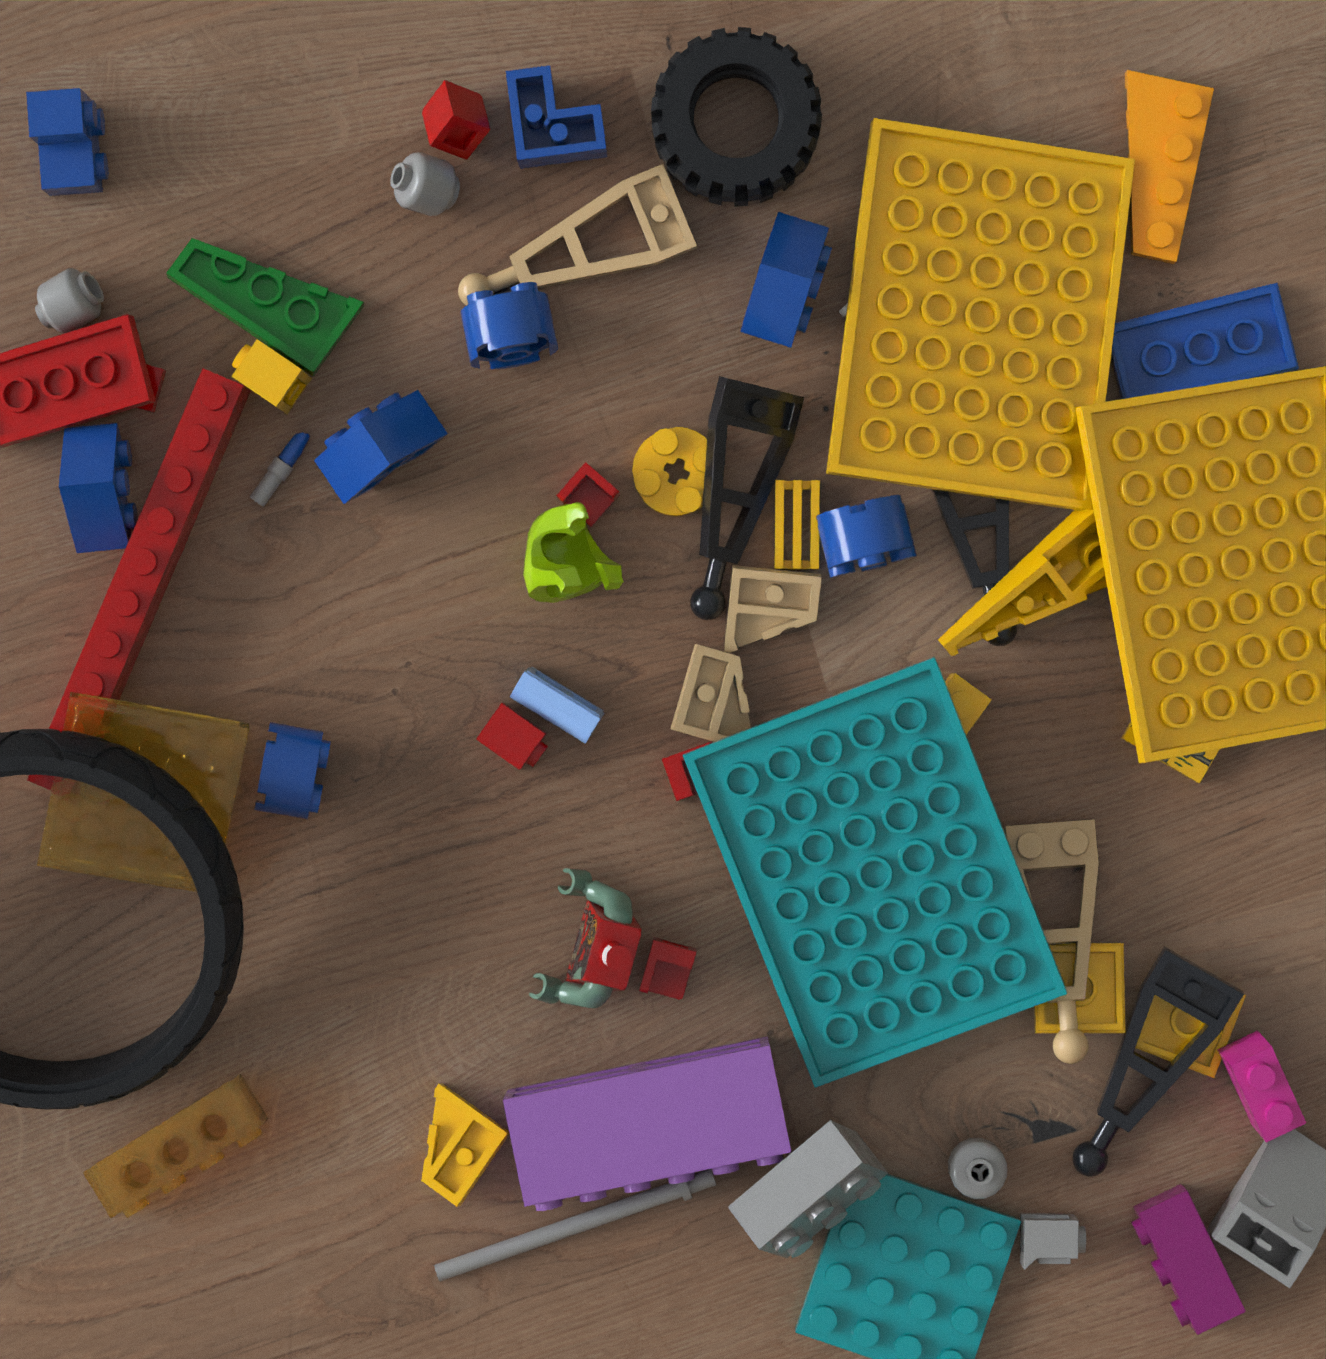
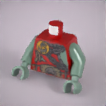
[529,868,642,1008]

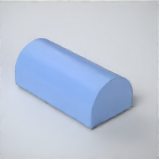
[510,667,605,744]

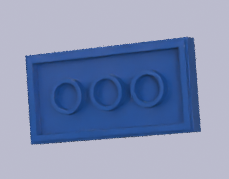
[1111,283,1299,399]

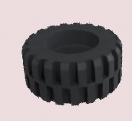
[651,27,822,207]

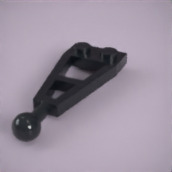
[690,376,804,620]
[931,489,1017,646]
[1072,946,1244,1177]

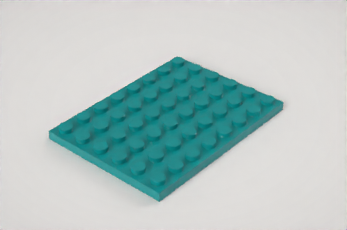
[683,656,1067,1088]

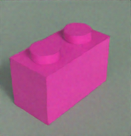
[1217,1030,1306,1143]

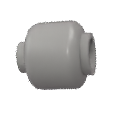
[390,152,460,216]
[35,268,104,334]
[948,1138,1007,1199]

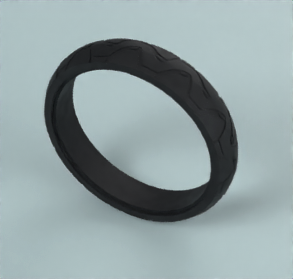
[0,729,244,1110]

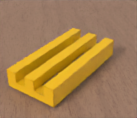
[774,480,820,570]

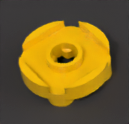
[632,427,707,517]

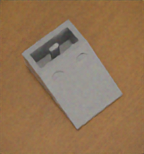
[1207,1129,1326,1288]

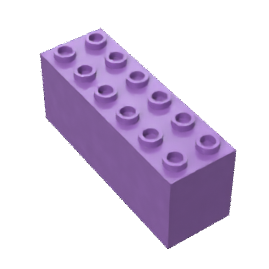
[503,1036,791,1211]

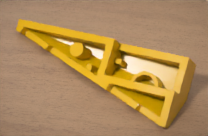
[938,509,1107,656]

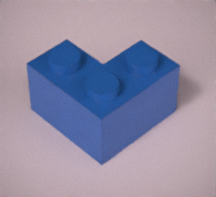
[506,65,608,169]
[26,88,109,196]
[740,212,832,348]
[314,390,448,504]
[59,423,138,553]

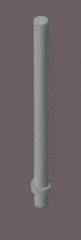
[434,1169,716,1282]

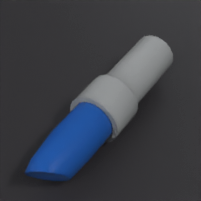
[250,433,310,507]

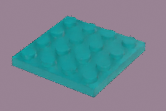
[795,1174,1021,1359]

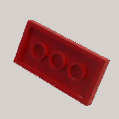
[0,314,156,448]

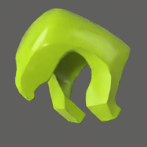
[523,502,624,603]

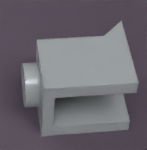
[1020,1213,1086,1270]

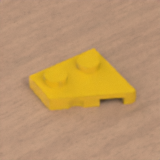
[421,1083,510,1207]

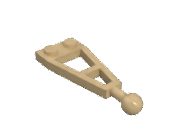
[458,164,697,306]
[1004,819,1099,1064]

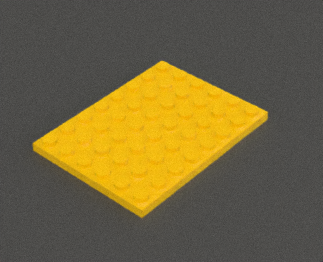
[826,118,1135,511]
[1075,366,1326,763]

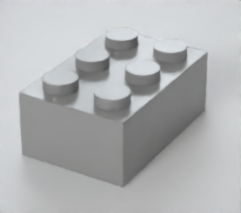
[728,1120,888,1258]

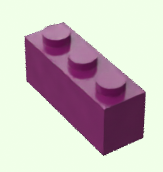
[1131,1184,1246,1335]

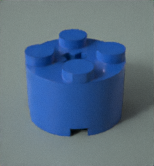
[461,282,558,369]
[816,495,917,578]
[254,722,331,819]

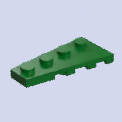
[166,238,364,377]

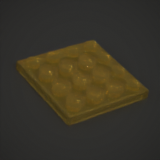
[37,692,250,892]

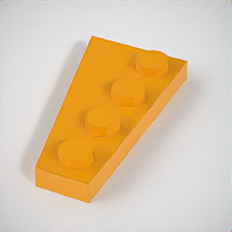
[1125,70,1214,264]

